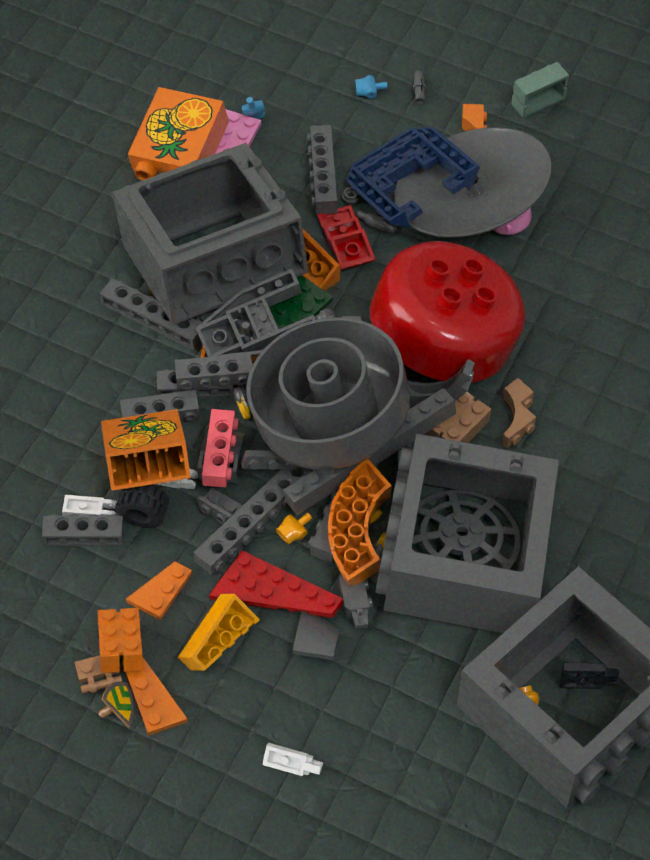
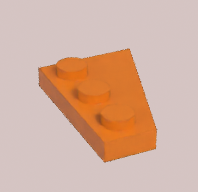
[126,562,192,620]

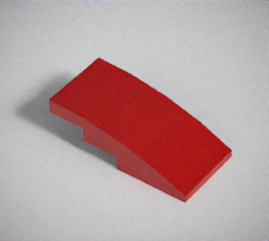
[317,205,375,270]

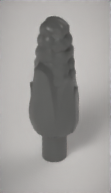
[357,211,397,233]

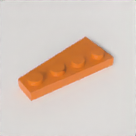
[122,656,188,736]

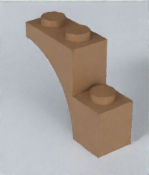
[502,378,536,448]

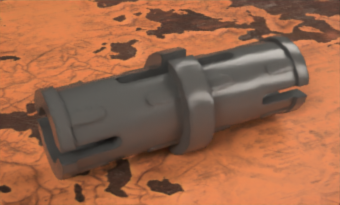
[412,71,426,105]

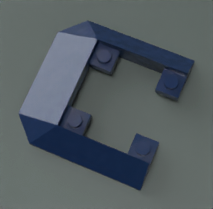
[346,127,480,228]

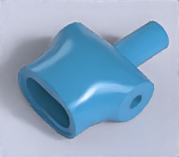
[355,75,387,98]
[241,97,265,119]

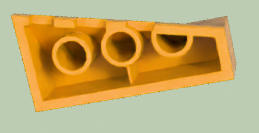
[178,594,260,671]

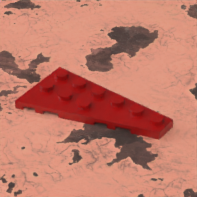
[209,551,343,618]

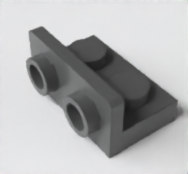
[198,488,243,524]

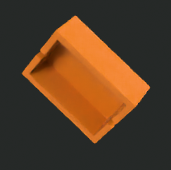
[98,608,143,673]

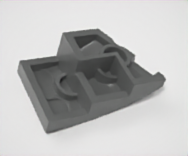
[293,611,340,660]

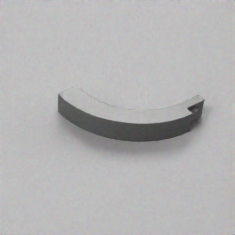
[408,359,475,407]

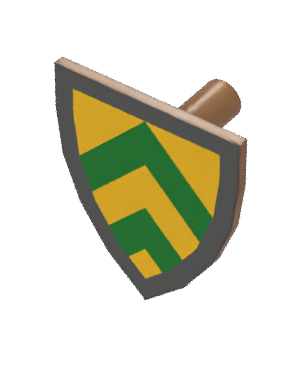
[99,682,134,728]

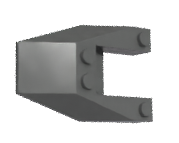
[196,269,316,357]

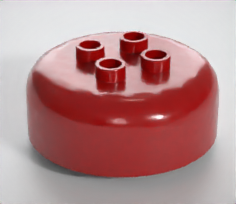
[370,241,525,382]

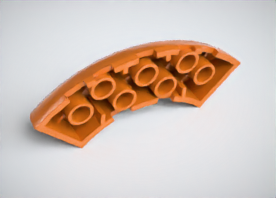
[328,459,392,586]

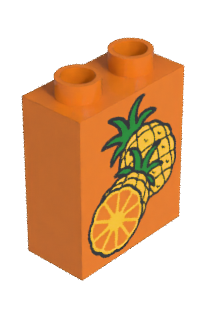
[128,87,229,181]
[101,409,191,491]

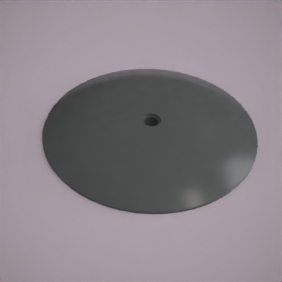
[394,127,552,237]

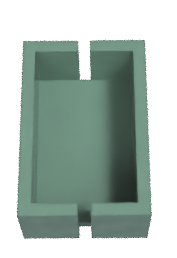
[511,62,569,118]

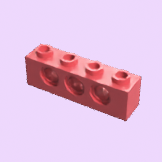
[202,409,239,487]

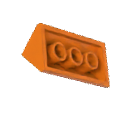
[303,229,340,291]

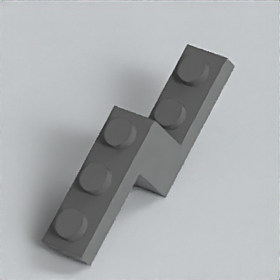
[241,450,299,470]

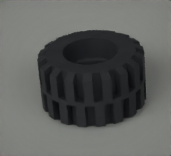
[115,484,169,528]

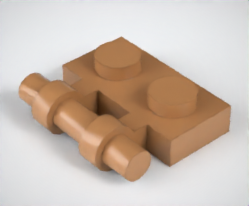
[74,655,122,694]

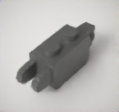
[339,576,373,629]

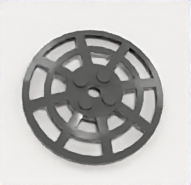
[412,490,521,570]

